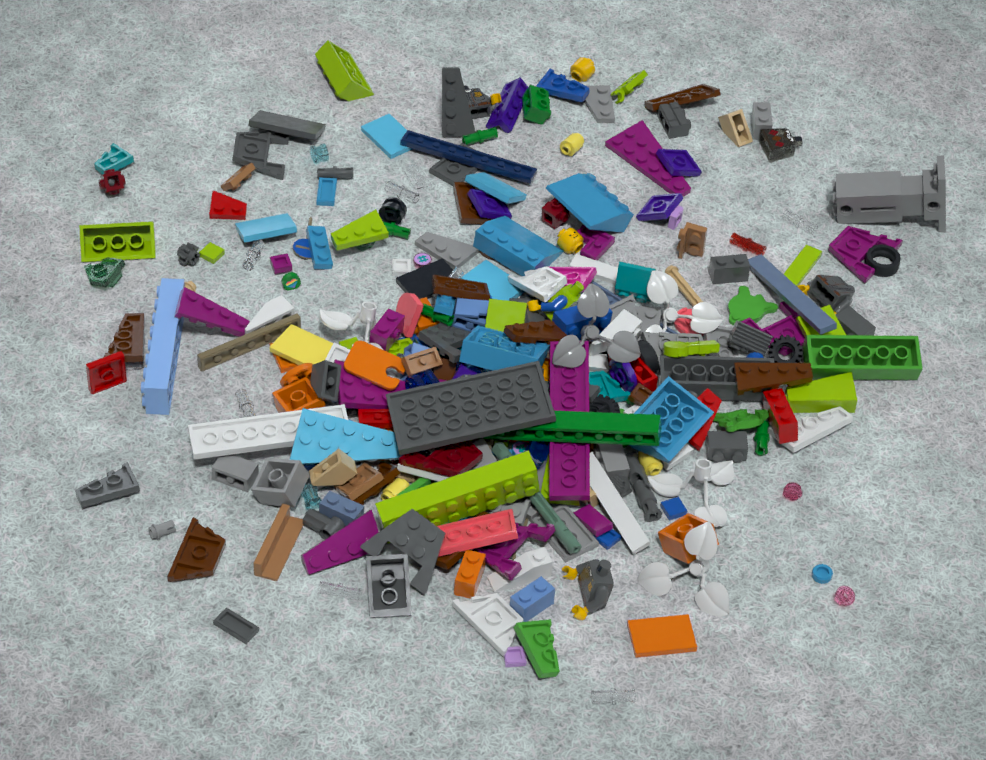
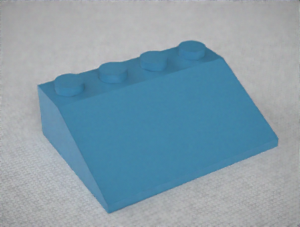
[545,173,634,232]
[473,216,563,276]
[459,325,550,372]
[629,376,714,463]

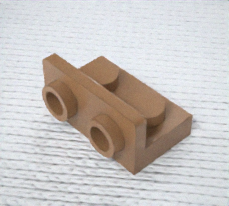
[677,222,707,259]

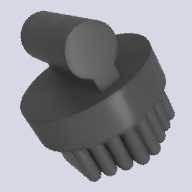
[609,474,632,497]

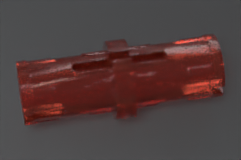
[729,232,767,255]

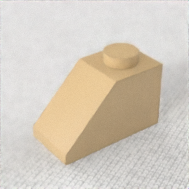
[718,109,753,147]
[309,449,357,486]

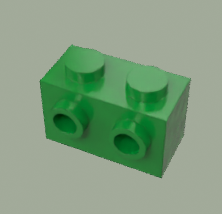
[522,84,551,125]

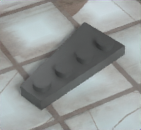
[442,67,476,137]

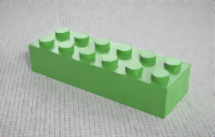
[802,335,923,380]

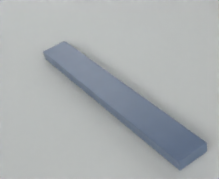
[748,254,837,335]

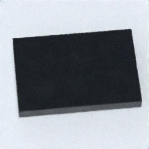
[396,258,461,299]

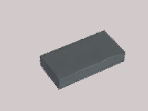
[213,607,259,644]

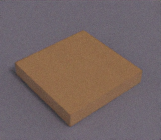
[333,463,384,501]

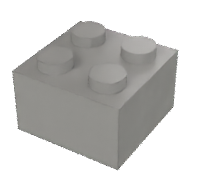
[251,458,310,507]

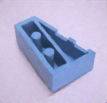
[451,298,489,332]

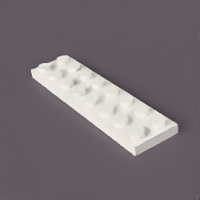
[188,404,348,460]

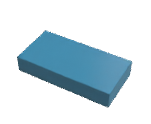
[316,178,337,206]

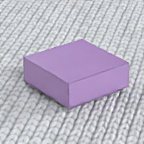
[668,205,683,230]
[504,646,527,667]

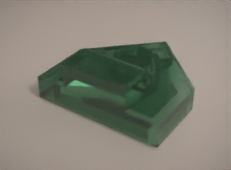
[84,257,125,288]

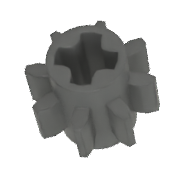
[177,242,200,266]

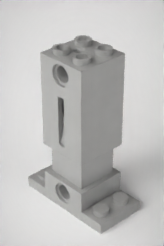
[832,155,946,233]

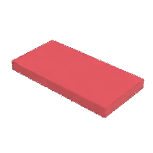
[437,509,518,557]

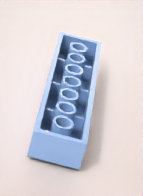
[141,278,185,415]

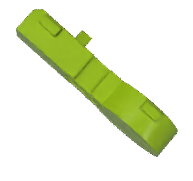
[663,340,720,357]

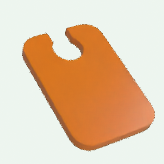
[343,340,405,391]

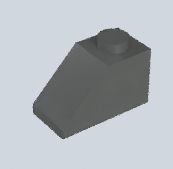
[310,360,341,403]

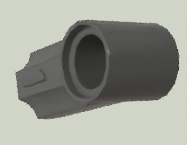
[303,509,345,540]

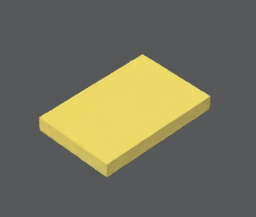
[269,324,333,365]

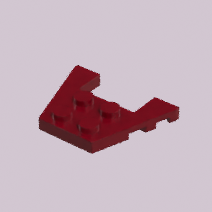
[399,440,483,477]

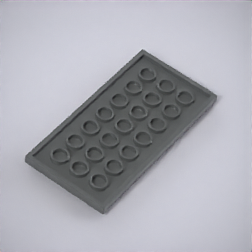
[386,361,556,455]

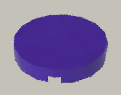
[609,359,637,393]

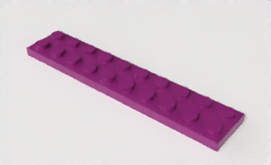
[549,341,590,501]

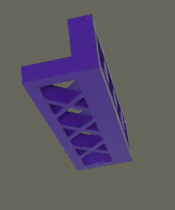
[486,77,528,133]

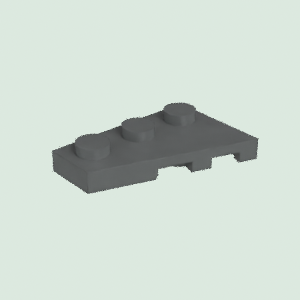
[75,462,140,508]

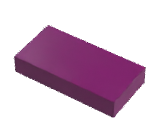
[573,504,613,537]

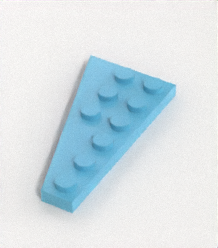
[290,408,402,465]

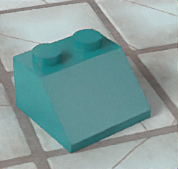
[615,261,656,303]

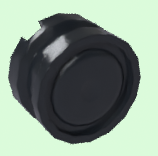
[379,197,407,225]

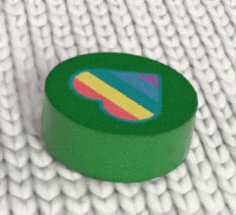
[281,272,301,291]

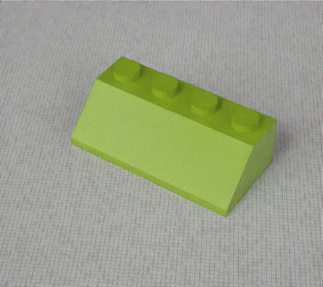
[315,40,374,101]
[79,221,156,262]

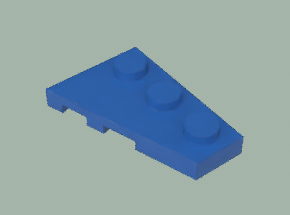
[536,68,590,102]

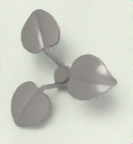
[552,283,641,368]

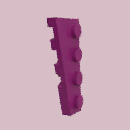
[174,287,250,337]
[301,510,384,575]

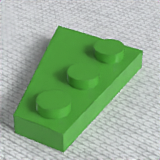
[513,619,560,678]

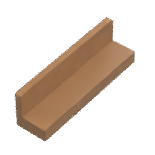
[253,503,304,581]

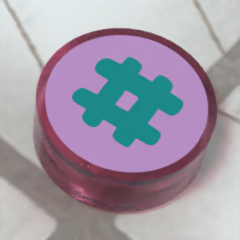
[413,253,432,269]

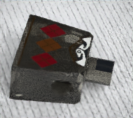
[758,128,803,163]

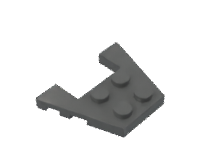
[232,131,289,180]
[418,323,471,363]
[360,509,446,595]

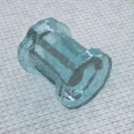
[301,484,322,510]

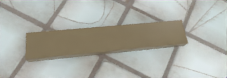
[197,313,301,372]

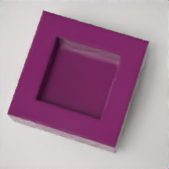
[270,253,292,274]

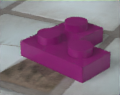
[577,224,615,261]

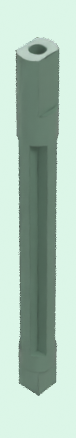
[492,442,582,554]

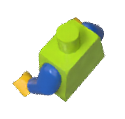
[527,281,584,321]

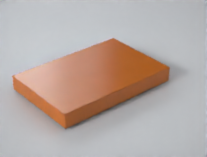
[627,614,697,658]

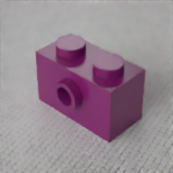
[369,308,405,352]

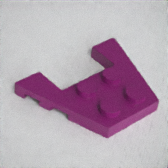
[828,226,903,283]
[741,301,805,356]
[472,523,555,581]

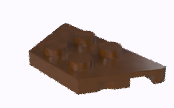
[167,517,226,582]

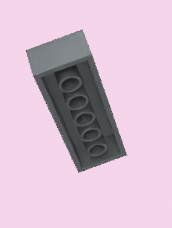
[658,355,774,401]

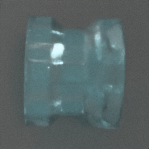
[310,143,329,164]

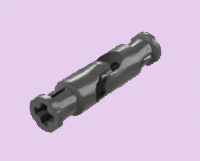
[625,452,662,522]

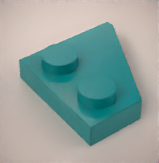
[94,143,134,174]
[589,370,631,402]

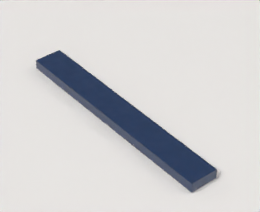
[400,130,537,184]

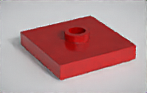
[86,351,127,394]

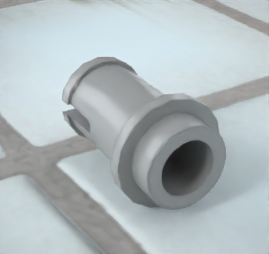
[148,520,176,540]

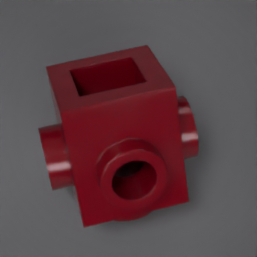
[98,169,126,195]
[541,198,570,229]

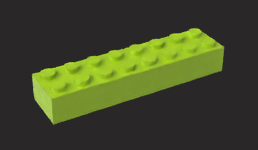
[375,450,540,544]

